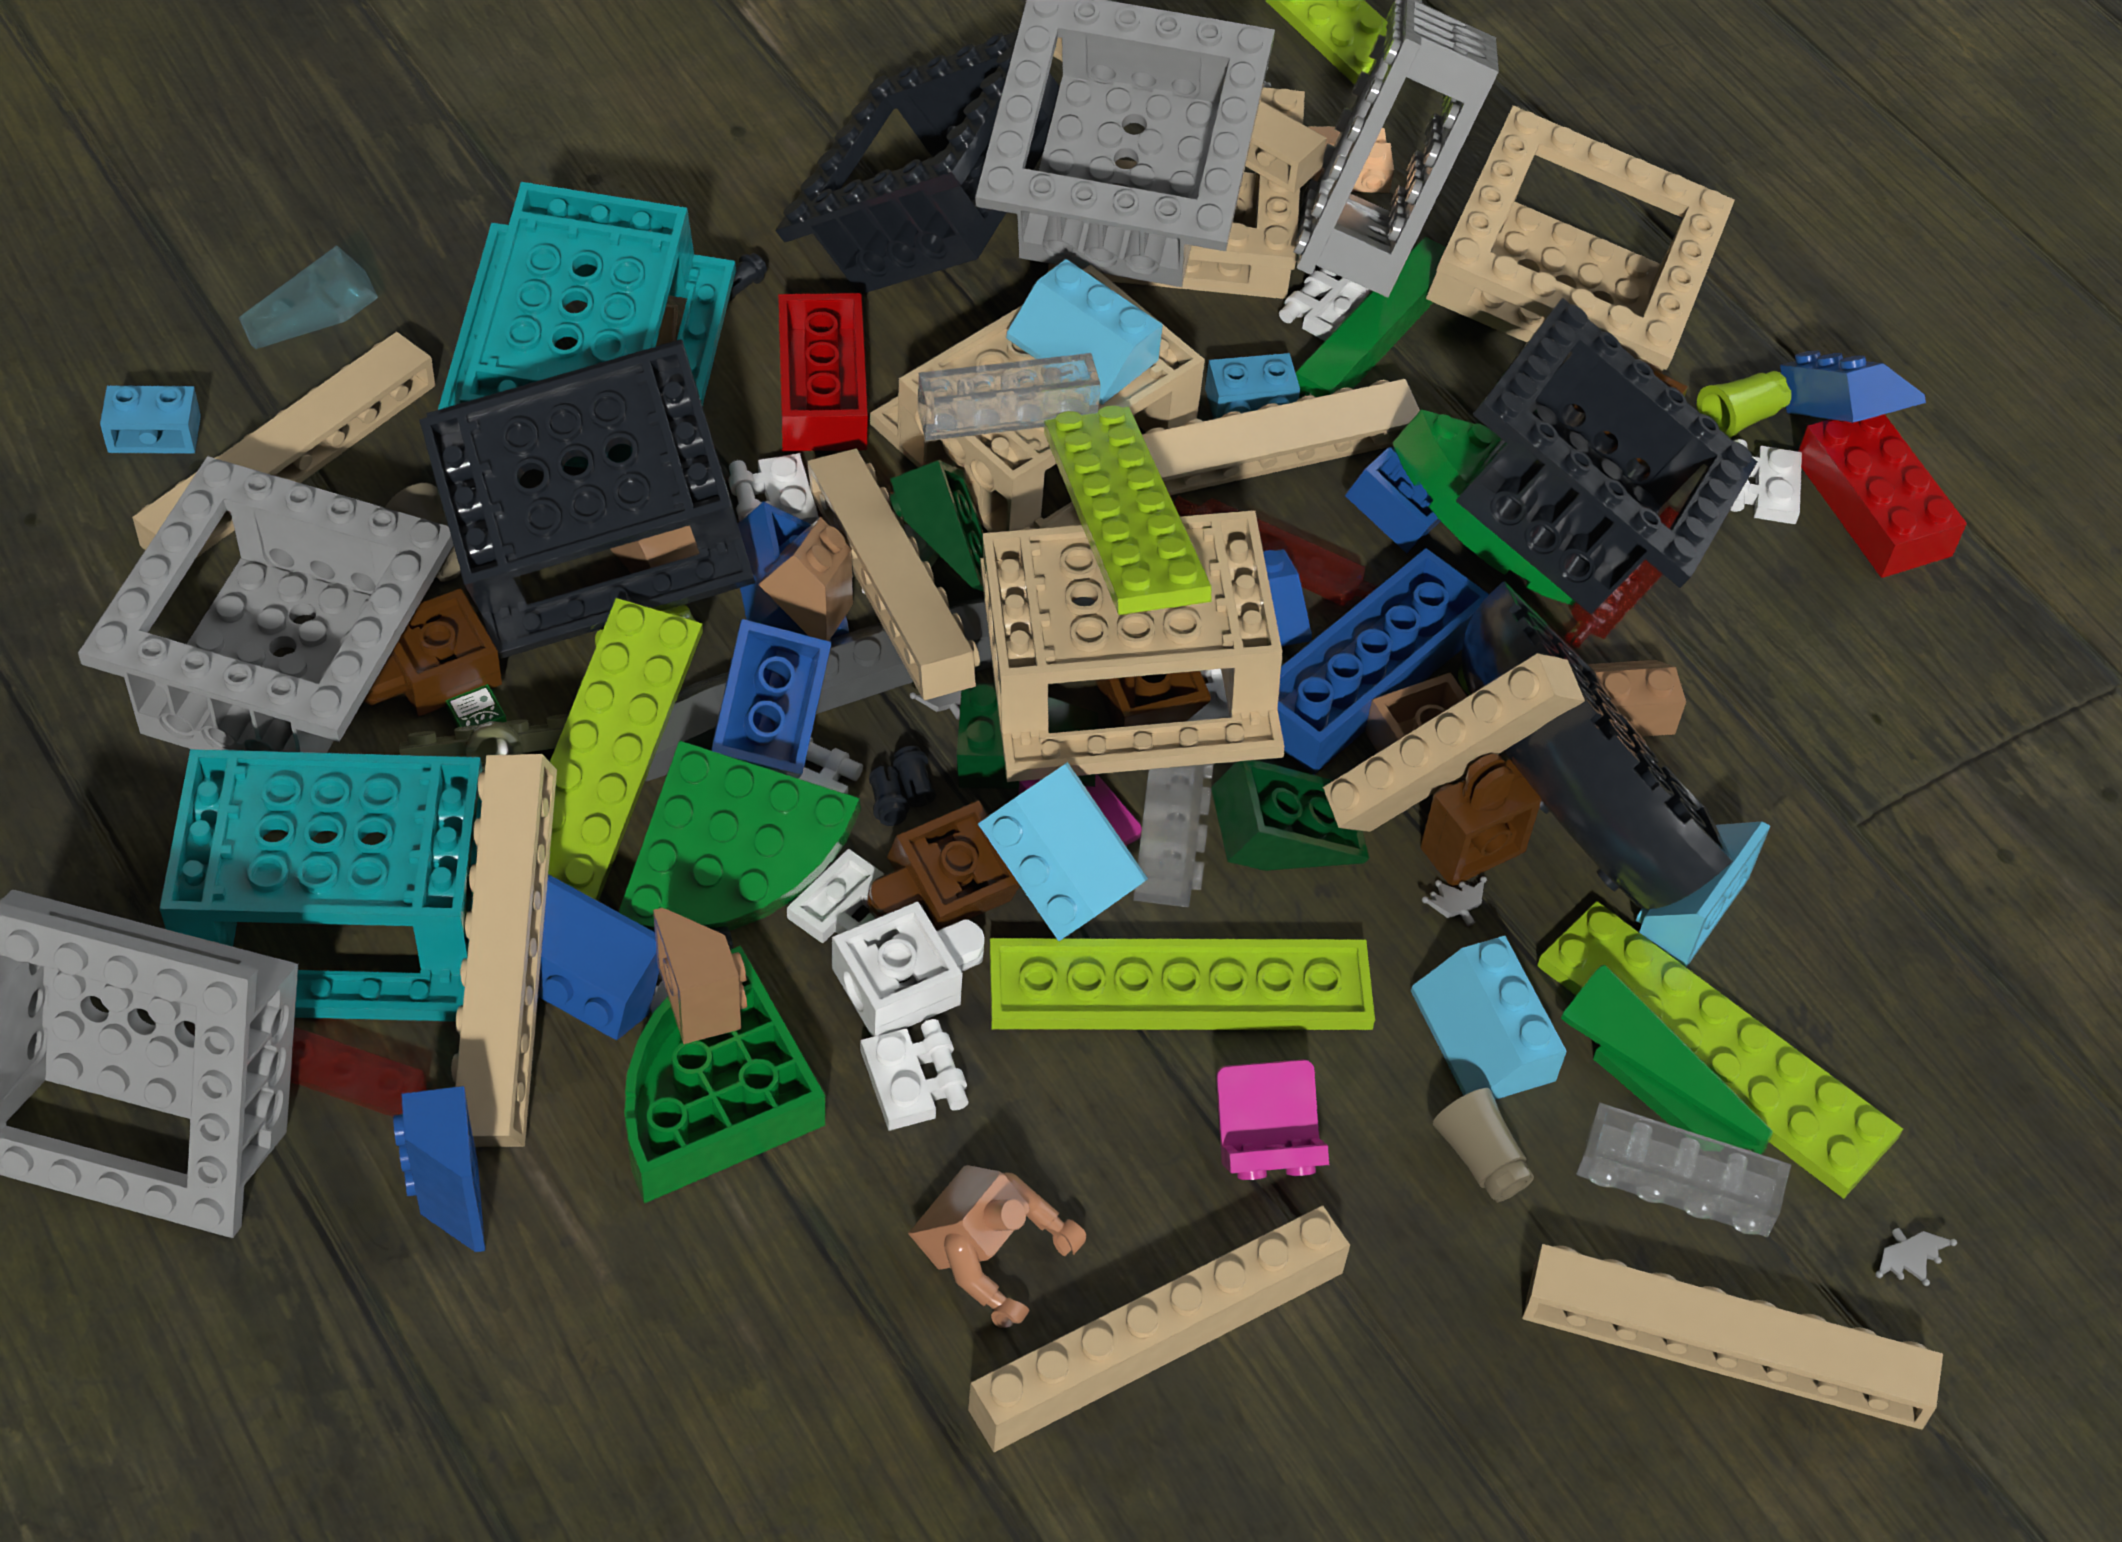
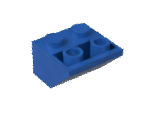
[1345,447,1441,553]

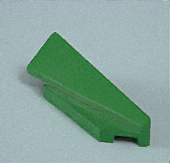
[1561,965,1773,1156]

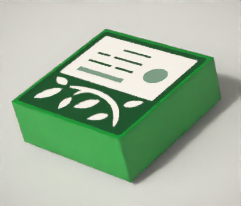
[446,684,507,728]

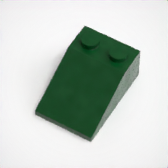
[890,460,983,591]
[957,683,1098,789]
[1211,760,1370,871]

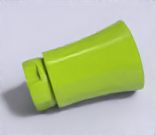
[1696,371,1791,438]

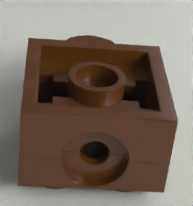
[363,588,502,717]
[1420,753,1542,887]
[867,800,1020,931]

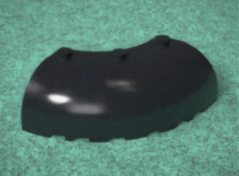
[1462,581,1733,909]

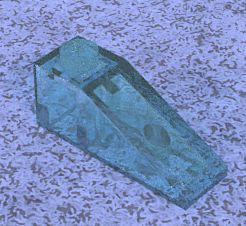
[239,246,378,349]

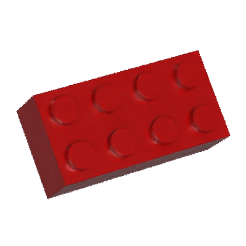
[778,293,868,451]
[1798,414,1967,578]

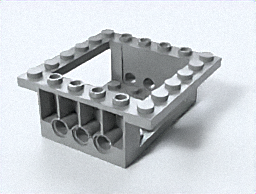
[975,0,1275,287]
[1293,0,1499,297]
[78,456,453,753]
[0,889,298,1238]

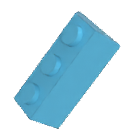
[1006,259,1163,405]
[978,762,1148,941]
[1636,821,1770,967]
[1411,936,1567,1100]

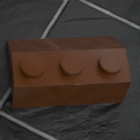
[1095,671,1211,728]

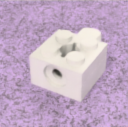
[832,902,985,1037]

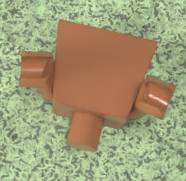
[908,1165,1086,1328]

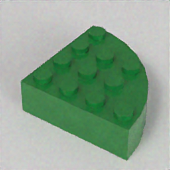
[1393,409,1575,605]
[619,741,861,932]
[624,946,825,1204]

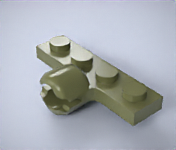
[399,714,569,772]

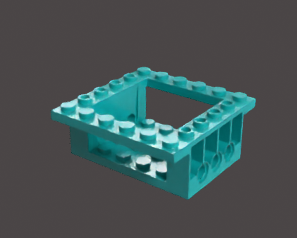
[438,182,736,469]
[160,749,483,1021]

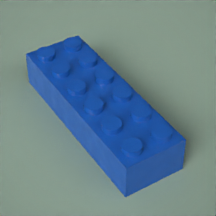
[1277,548,1489,775]

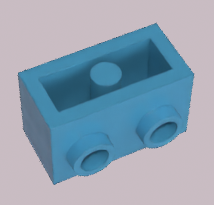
[1205,353,1300,419]
[100,385,201,454]

